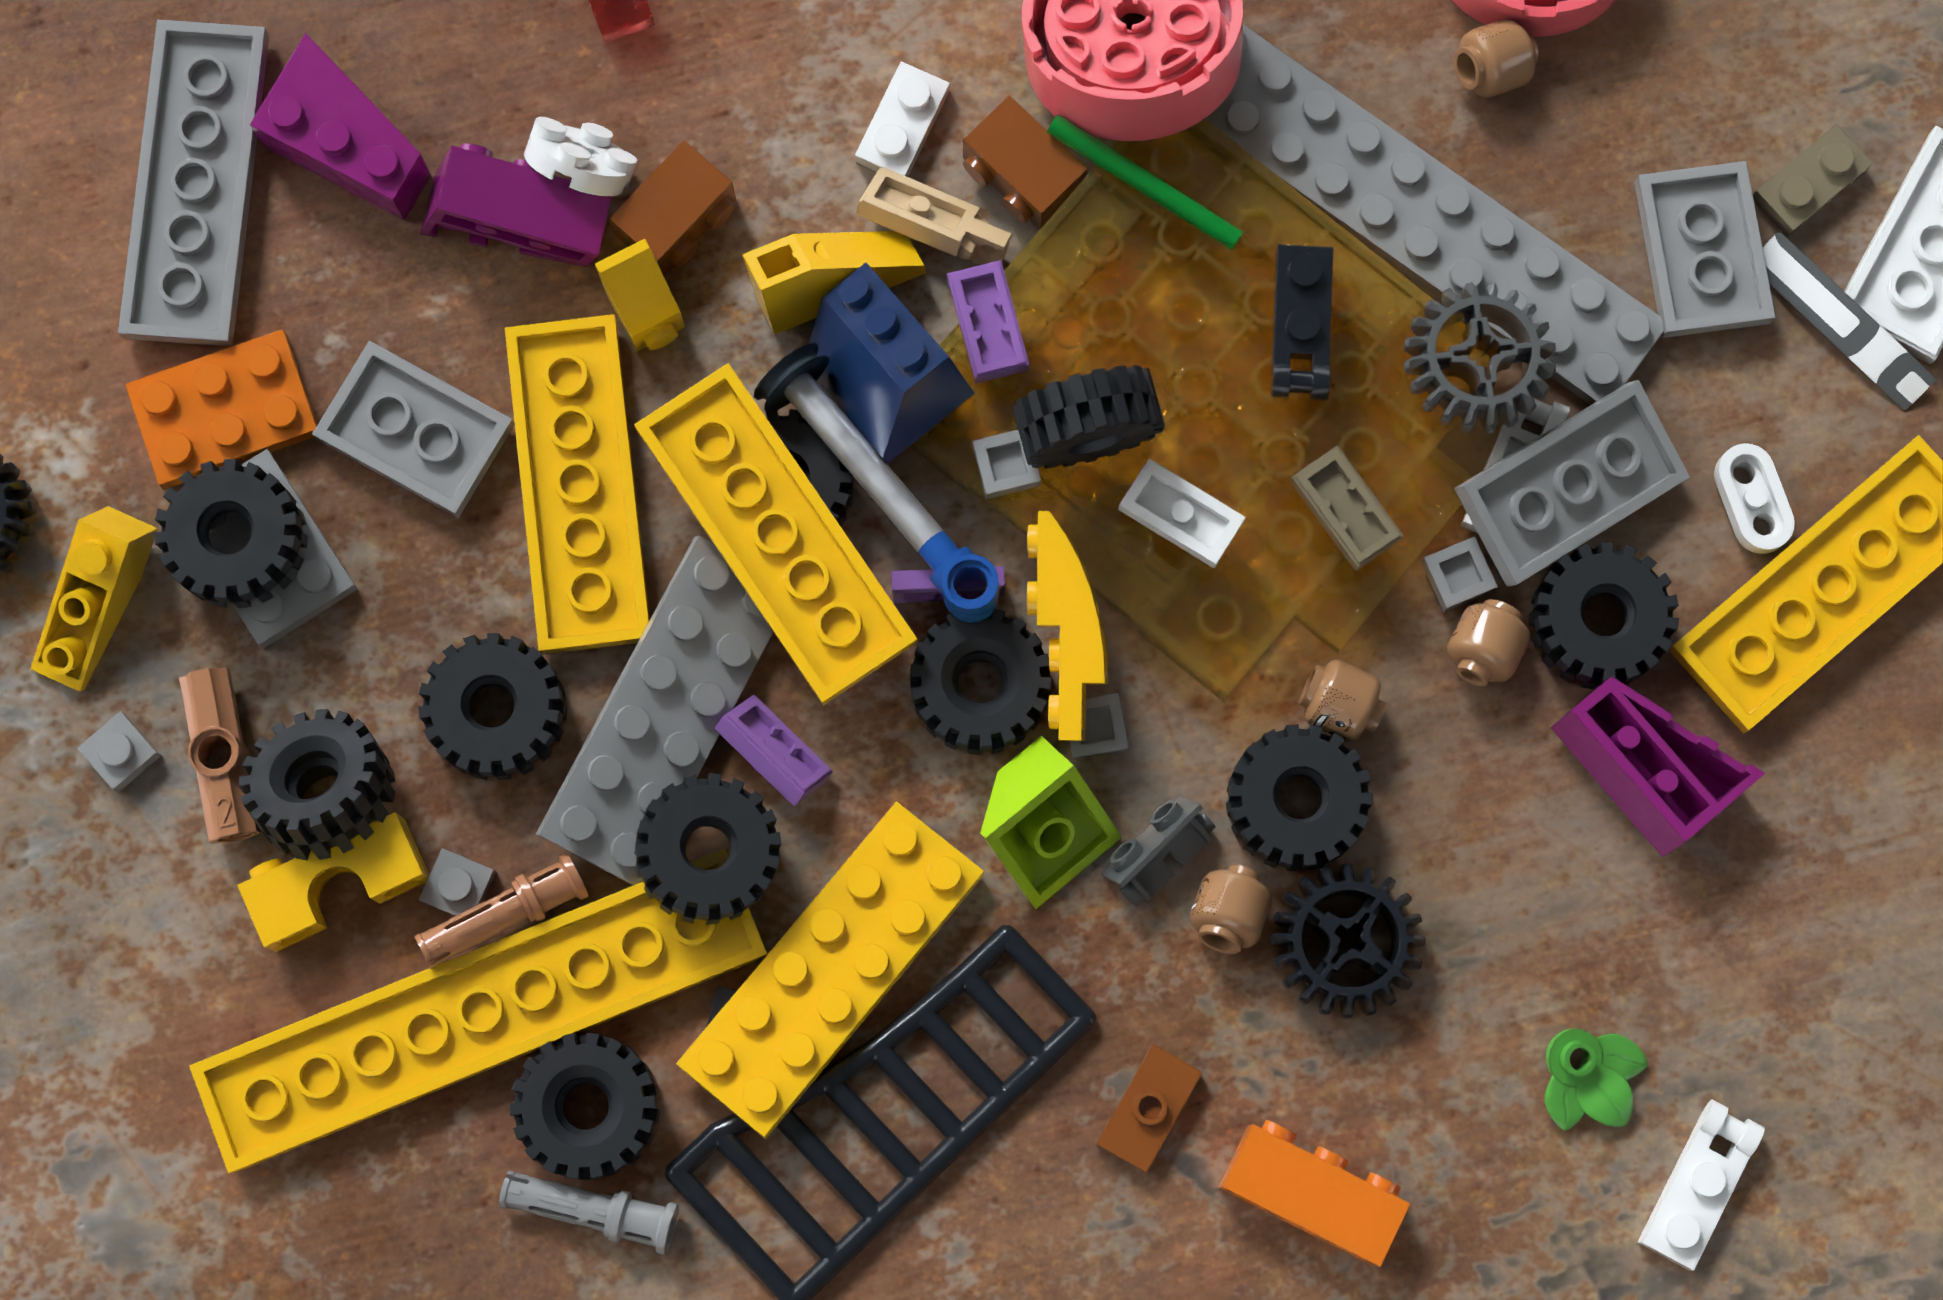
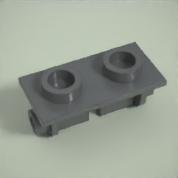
[1101,795,1216,906]

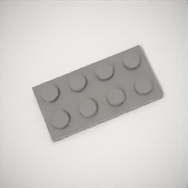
[1454,380,1690,586]

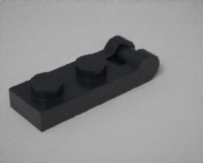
[1270,244,1333,400]

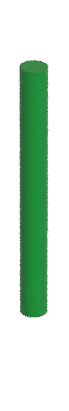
[1047,114,1244,251]

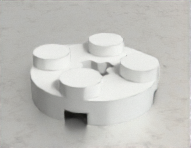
[524,117,637,196]

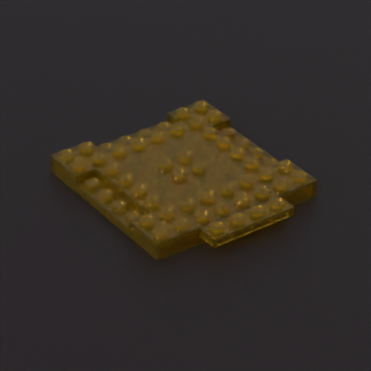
[910,119,1501,703]

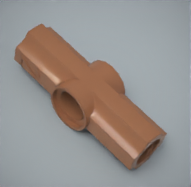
[179,667,261,844]

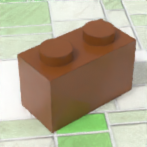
[963,95,1088,230]
[609,140,736,276]

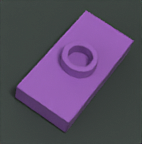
[947,260,1029,384]
[891,566,1005,603]
[714,695,833,807]

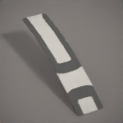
[1763,232,1935,410]

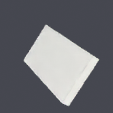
[1844,126,1943,365]

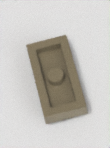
[1753,124,1873,237]

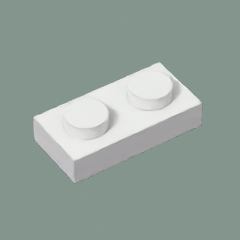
[855,61,950,177]
[1118,458,1246,568]

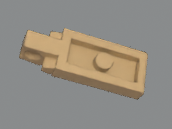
[856,167,1012,265]

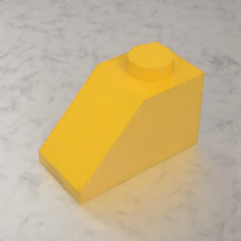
[595,239,685,352]

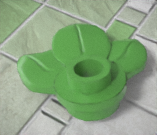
[1544,1028,1648,1131]

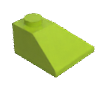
[980,736,1122,909]

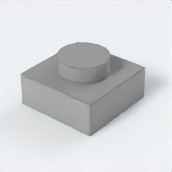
[972,430,1041,499]
[1421,536,1498,612]
[1070,693,1129,760]
[77,711,162,793]
[419,848,497,916]

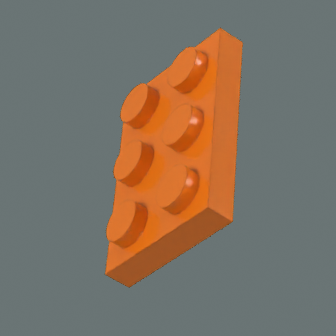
[125,329,318,490]

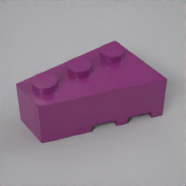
[250,33,431,220]
[420,143,612,267]
[1551,676,1765,857]

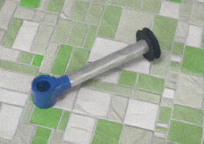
[754,343,1000,623]

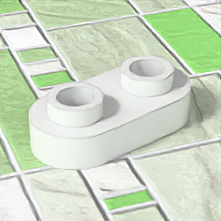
[1714,443,1795,554]

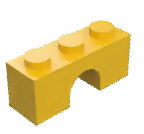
[237,812,430,952]

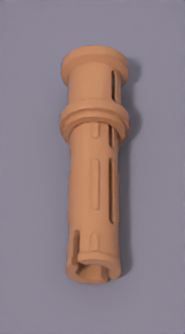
[414,851,589,969]

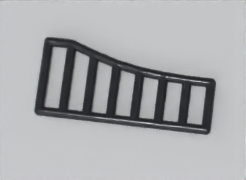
[665,925,1097,1300]

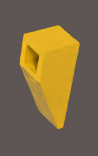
[742,231,926,335]
[30,506,158,692]

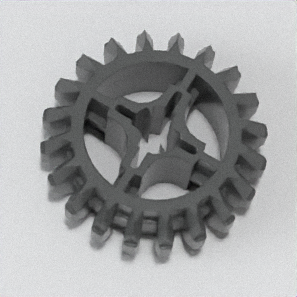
[1403,282,1556,433]

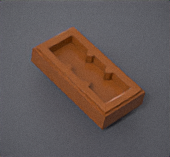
[1096,1043,1202,1173]

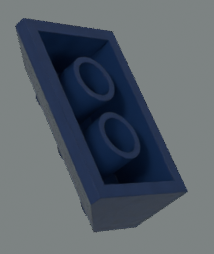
[808,263,975,464]

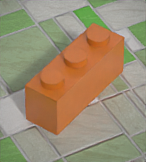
[1218,1120,1411,1267]

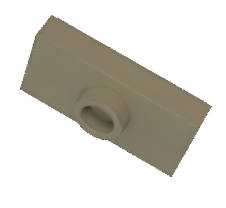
[1290,445,1404,571]

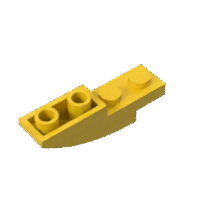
[1027,511,1109,741]

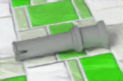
[499,1170,679,1255]

